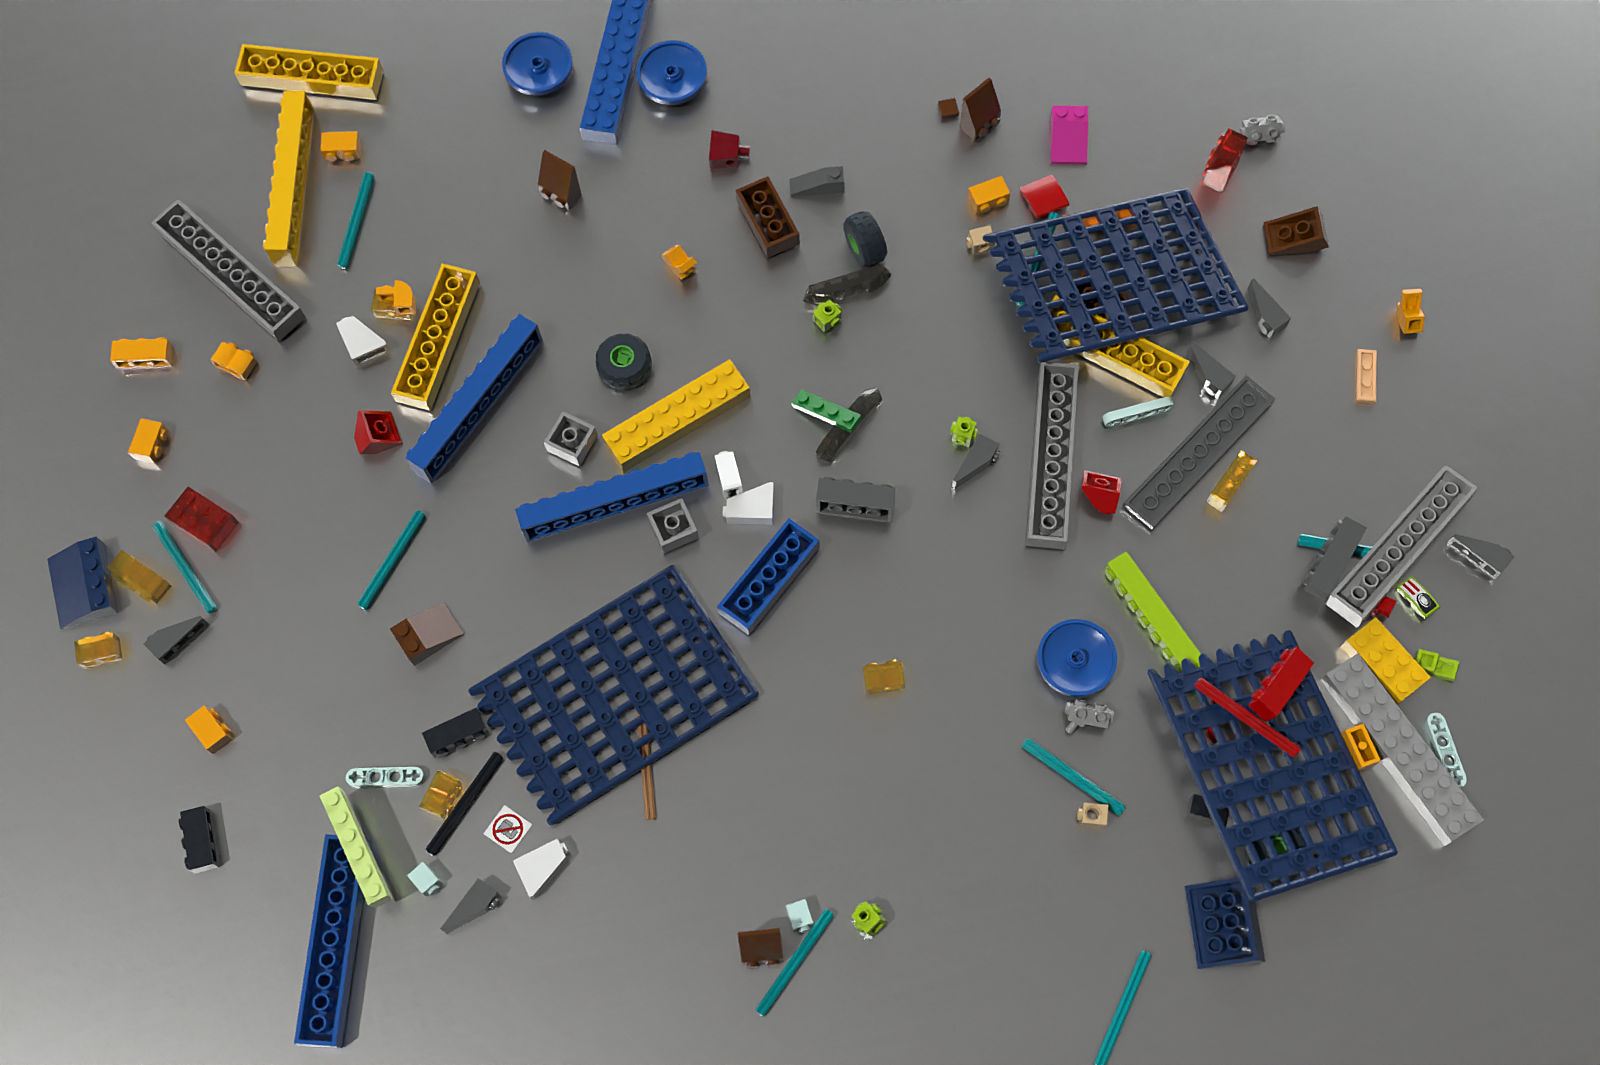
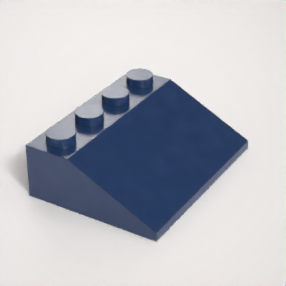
[47,536,118,630]
[1185,877,1266,969]

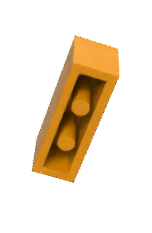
[110,337,173,368]

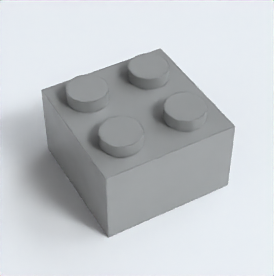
[544,411,598,467]
[647,498,699,553]

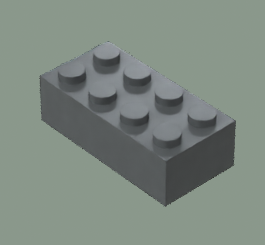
[816,477,896,522]
[1302,516,1367,601]

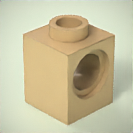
[966,225,995,255]
[1077,802,1108,829]

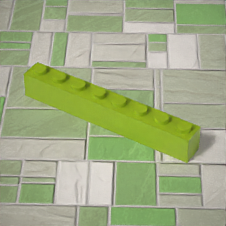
[1105,552,1201,695]

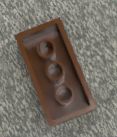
[736,176,800,258]

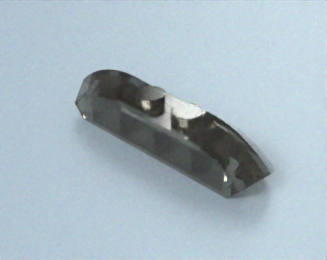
[803,265,892,305]
[816,389,882,462]

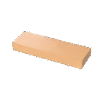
[1355,349,1377,404]

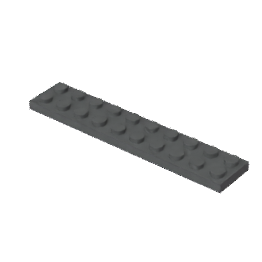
[1123,375,1275,530]

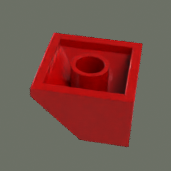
[354,410,402,454]
[1081,470,1122,514]

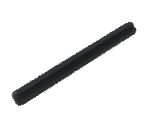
[425,752,503,856]

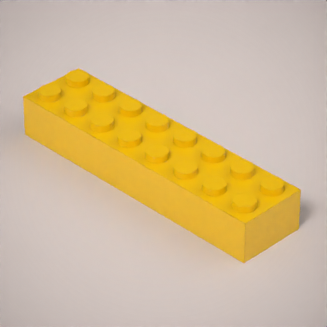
[234,44,383,100]
[391,263,480,411]
[1036,295,1190,397]
[602,359,751,473]

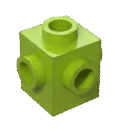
[813,299,842,333]
[950,416,978,447]
[851,901,888,937]

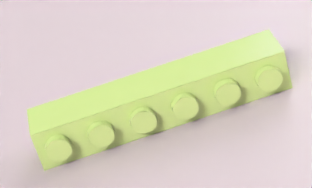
[320,786,393,908]

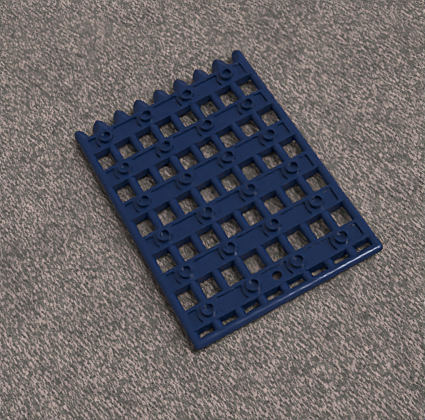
[982,188,1249,363]
[468,565,759,826]
[1147,630,1398,902]

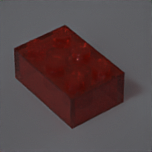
[1202,128,1248,193]
[164,486,239,553]

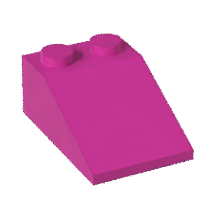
[1050,105,1088,164]

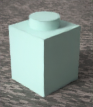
[407,862,442,897]
[786,899,813,933]

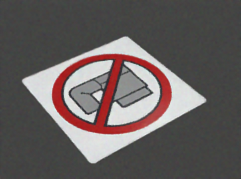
[484,805,532,853]

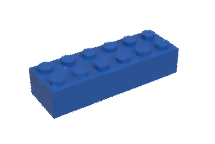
[717,518,820,635]

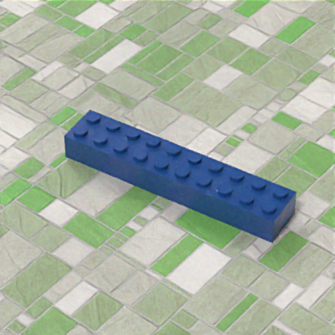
[580,0,652,145]
[405,313,543,483]
[515,452,709,542]
[294,834,371,1048]

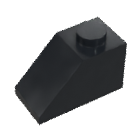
[1186,794,1229,828]

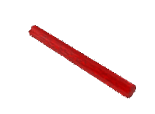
[1195,678,1300,757]

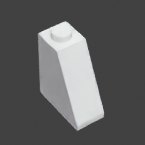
[336,316,390,367]
[714,451,743,504]
[723,482,774,525]
[513,839,569,900]

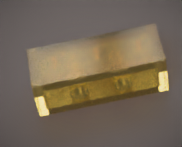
[1206,451,1257,512]
[107,550,171,604]

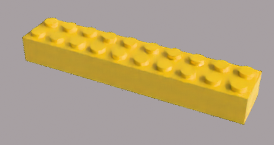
[263,91,314,267]

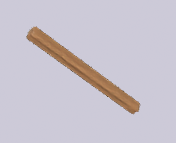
[637,712,656,821]

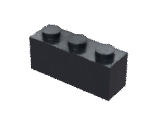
[422,707,489,758]
[179,806,219,874]

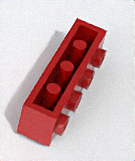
[1248,646,1314,722]

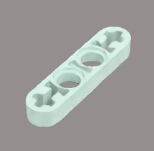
[1102,397,1175,427]
[1425,713,1467,788]
[346,767,425,788]

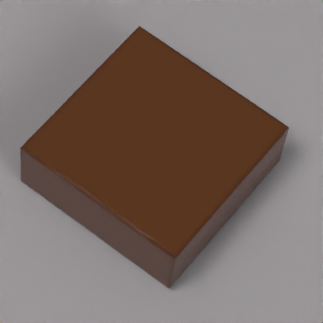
[938,98,959,119]

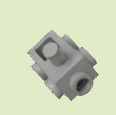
[1239,115,1285,145]
[1064,699,1114,734]

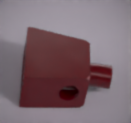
[709,130,750,169]

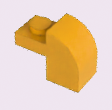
[661,245,697,280]
[376,280,416,315]
[1397,289,1425,334]

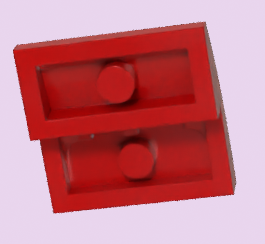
[1020,175,1069,219]

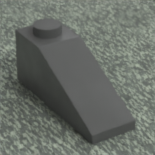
[790,166,844,196]
[1247,278,1291,338]
[1187,341,1236,399]
[952,434,1000,488]
[1447,534,1515,579]
[144,616,209,664]
[440,878,501,934]

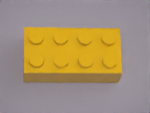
[1341,617,1431,705]

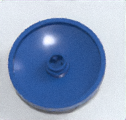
[502,32,573,95]
[636,40,707,105]
[1037,619,1117,697]

